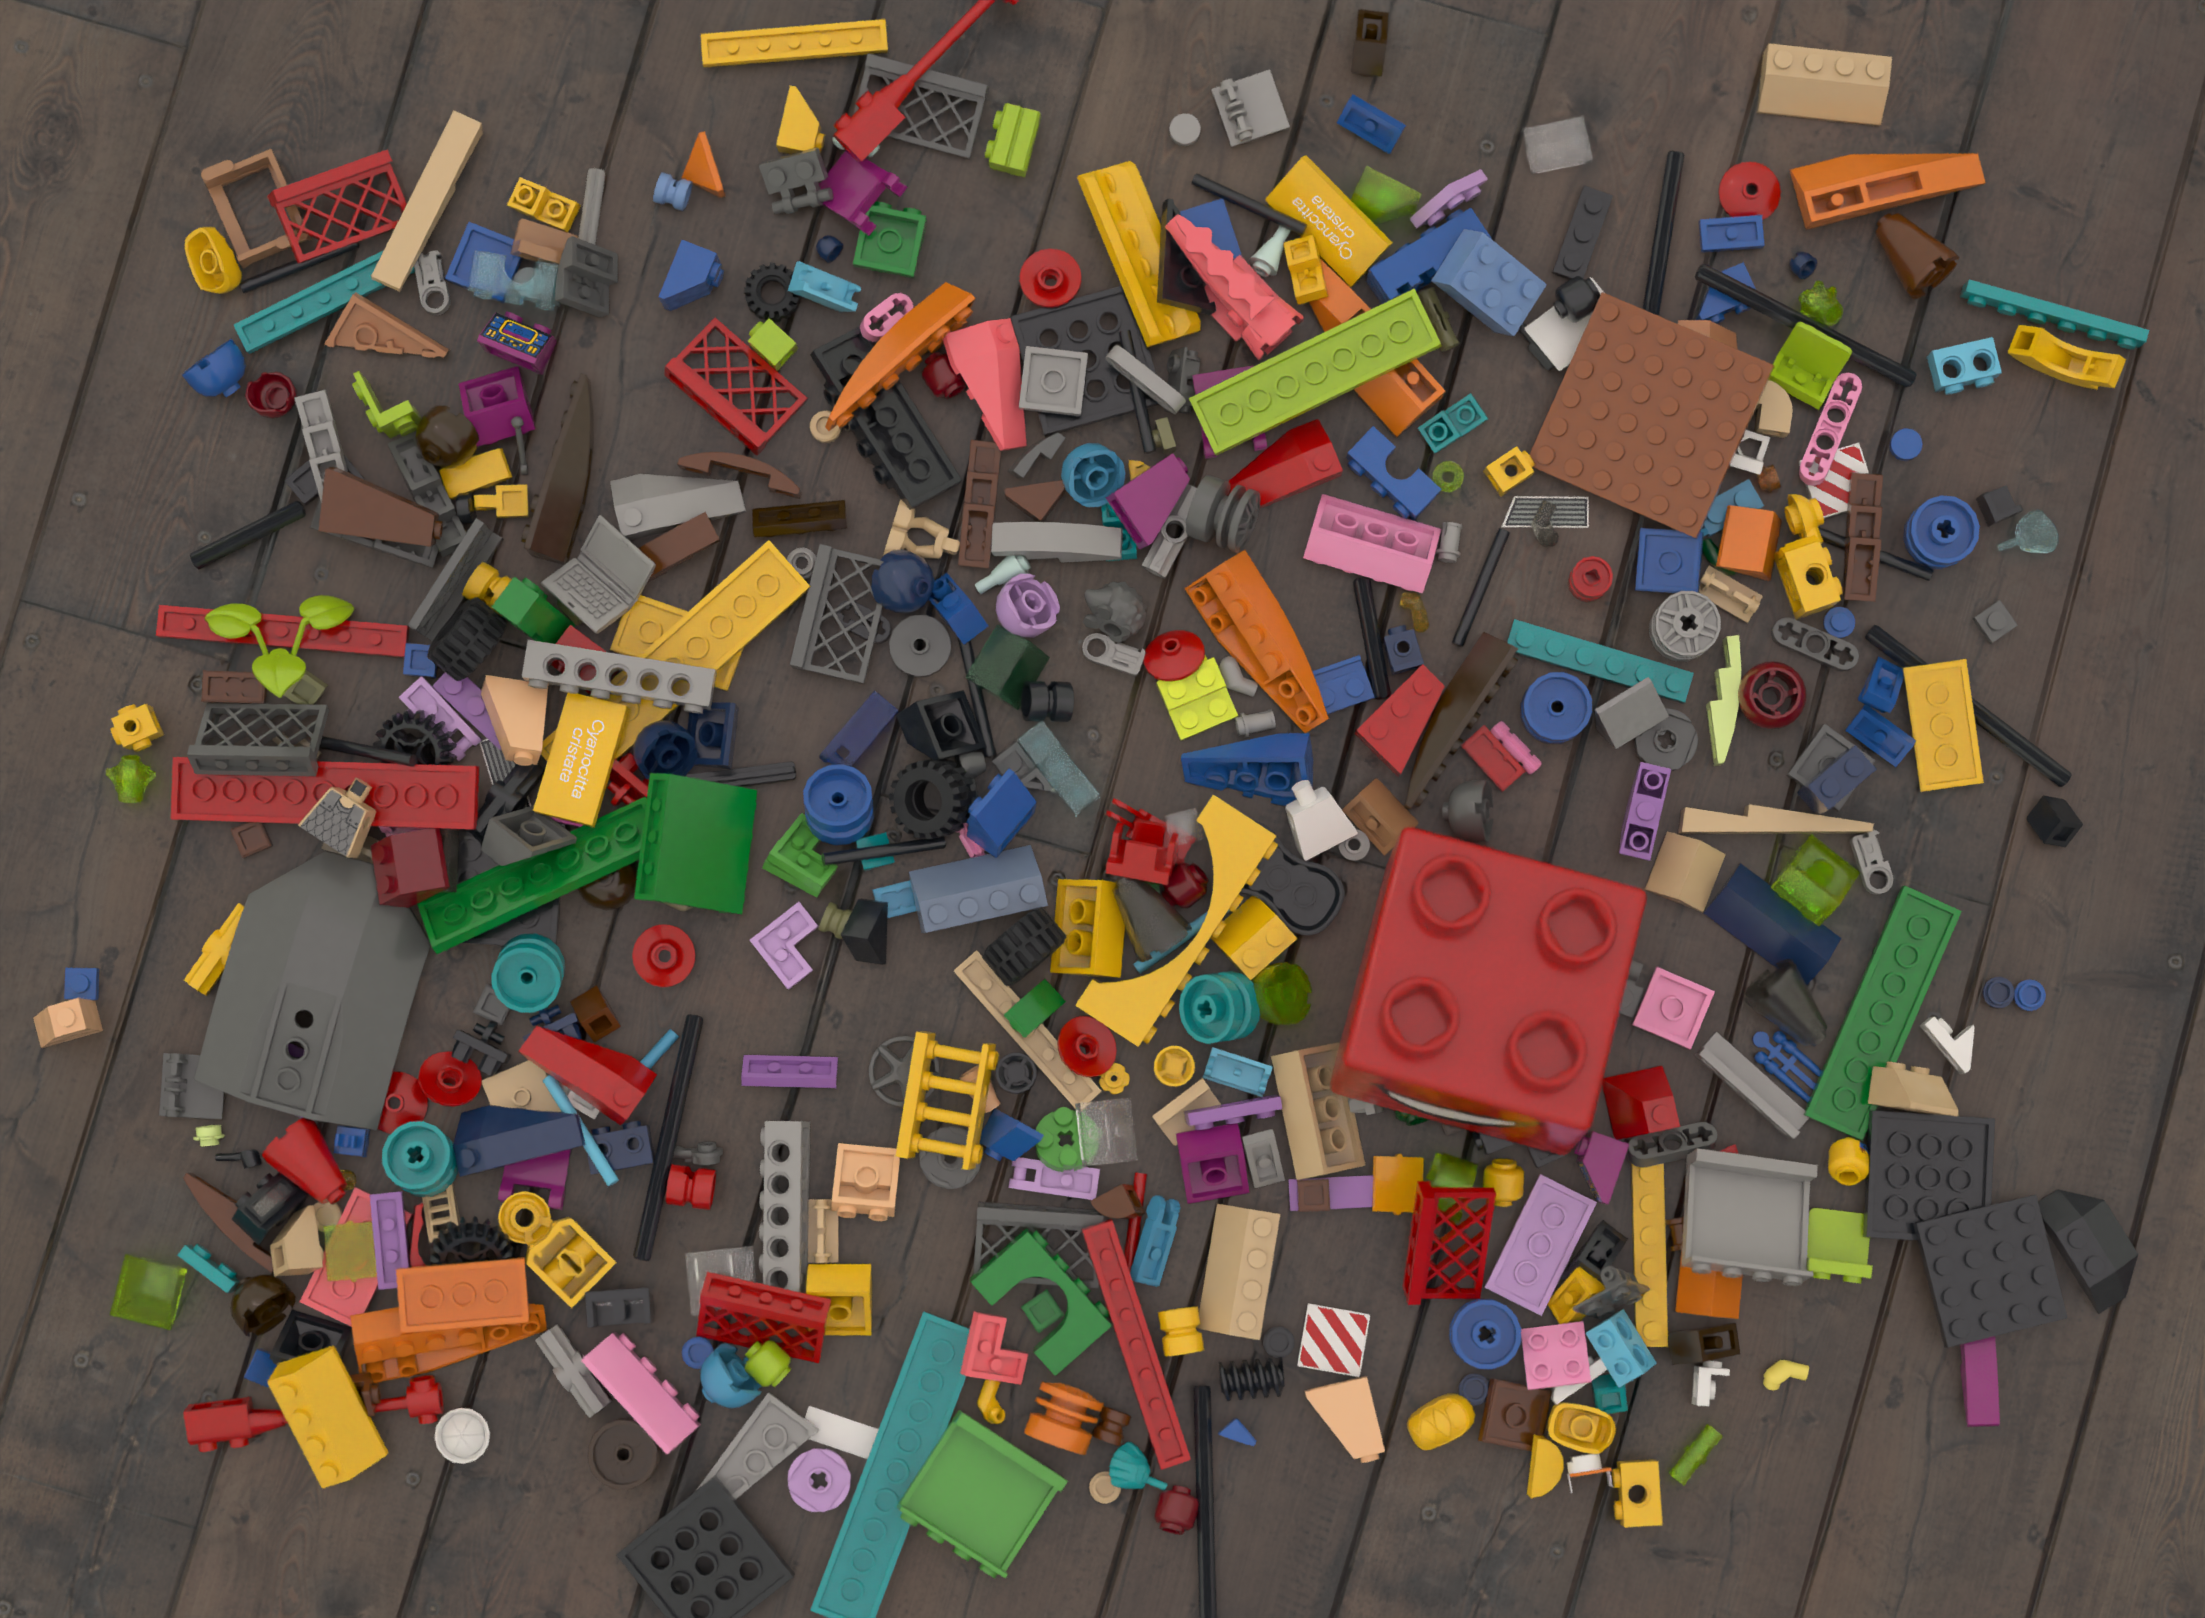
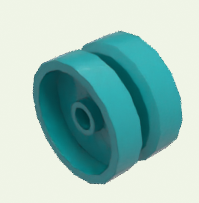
[491,934,565,1013]
[1179,971,1261,1044]
[382,1121,458,1197]

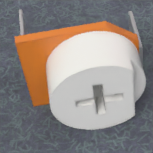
[1567,1453,1613,1493]

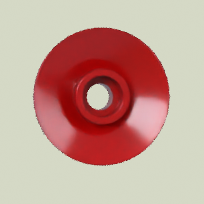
[1719,162,1781,221]
[1019,249,1082,308]
[1143,630,1205,681]
[632,924,696,987]
[1057,1016,1117,1077]
[418,1051,482,1107]
[378,1072,428,1134]

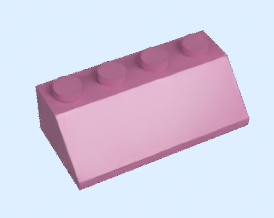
[1303,494,1441,594]
[581,1332,701,1454]

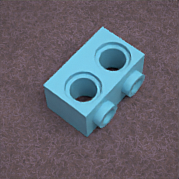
[1927,337,2002,395]
[1585,1309,1657,1387]

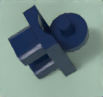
[523,1005,582,1041]

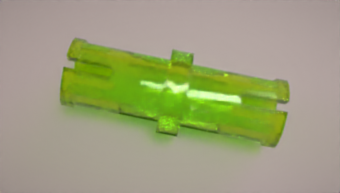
[1668,1424,1723,1486]

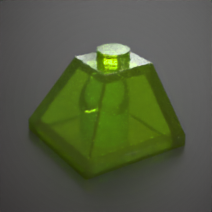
[1350,166,1422,225]
[110,1254,188,1330]

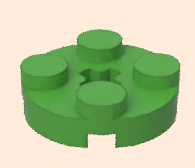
[1035,1107,1097,1172]

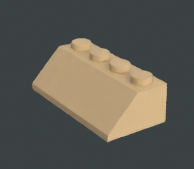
[1757,43,1892,126]
[1271,1042,1366,1180]
[1197,1204,1280,1340]

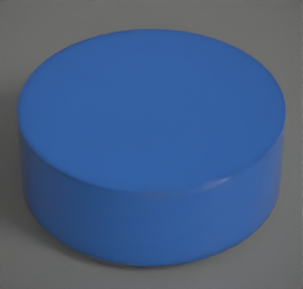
[1889,428,1922,461]
[682,1337,714,1369]

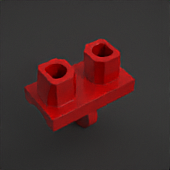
[607,753,649,807]

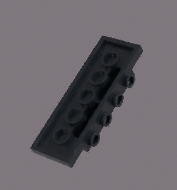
[810,326,962,510]

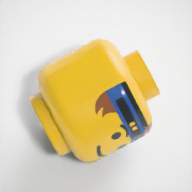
[1828,1137,1869,1185]

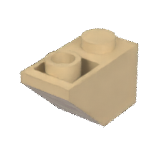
[270,1205,324,1277]

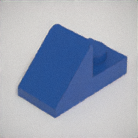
[1858,657,1904,713]

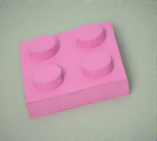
[1632,967,1715,1050]

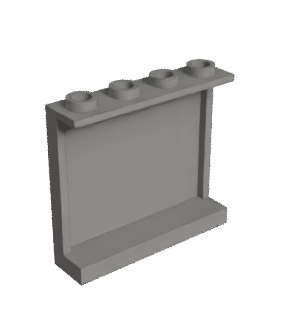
[1681,1148,1818,1286]

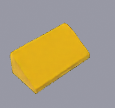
[1547,1267,1606,1324]

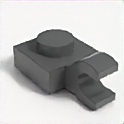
[1619,960,1644,1018]

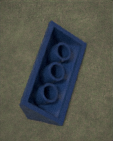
[1703,863,1841,989]

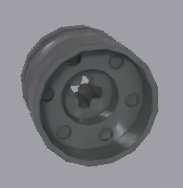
[1186,475,1261,553]

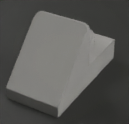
[1242,1129,1285,1188]

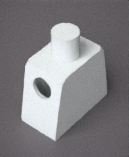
[1285,780,1358,861]

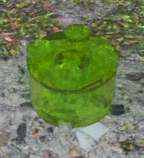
[1426,1152,1479,1224]

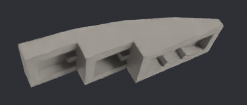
[295,389,348,503]
[991,522,1123,563]

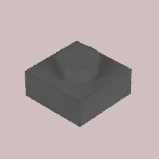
[1973,600,2018,644]

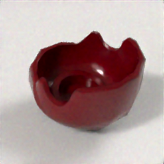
[245,372,297,419]

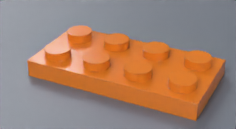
[396,1257,530,1333]

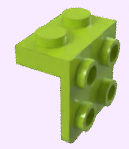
[1769,322,1852,410]
[352,371,422,439]
[1807,1208,1872,1284]

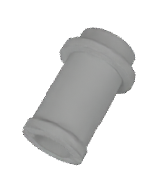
[1436,522,1462,563]
[1235,709,1276,738]

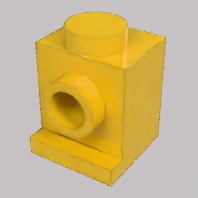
[1483,446,1535,497]

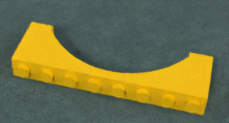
[1075,795,1278,1047]

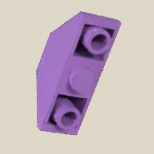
[1619,762,1671,861]

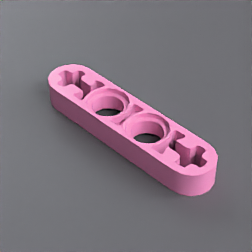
[1799,373,1862,486]

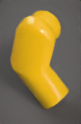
[977,1379,1006,1424]

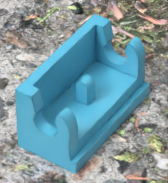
[788,261,861,312]
[1203,1047,1273,1097]

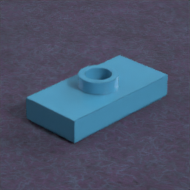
[872,880,917,918]

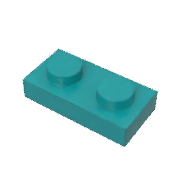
[178,1244,240,1293]

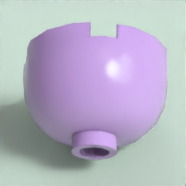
[996,574,1060,637]

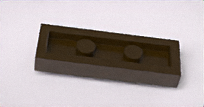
[752,500,847,537]

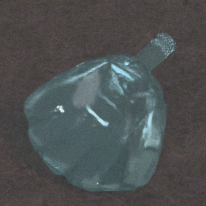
[1997,509,2059,553]

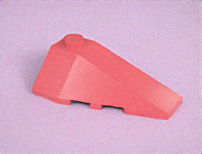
[943,318,1027,451]

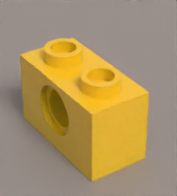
[1612,1459,1662,1527]

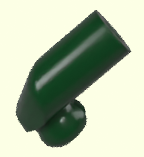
[1702,538,1735,576]

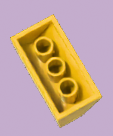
[267,1346,388,1489]

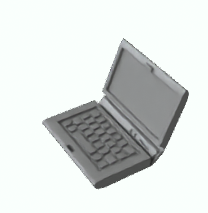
[541,515,656,634]

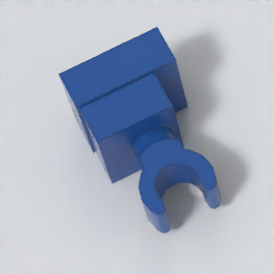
[334,1125,371,1157]

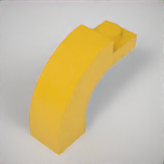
[2008,325,2126,390]

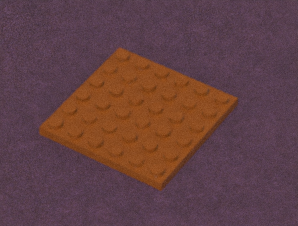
[1529,292,1775,539]

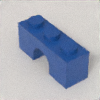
[1346,426,1442,520]

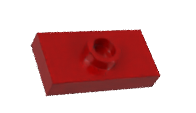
[1460,725,1526,792]

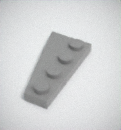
[697,1392,820,1500]

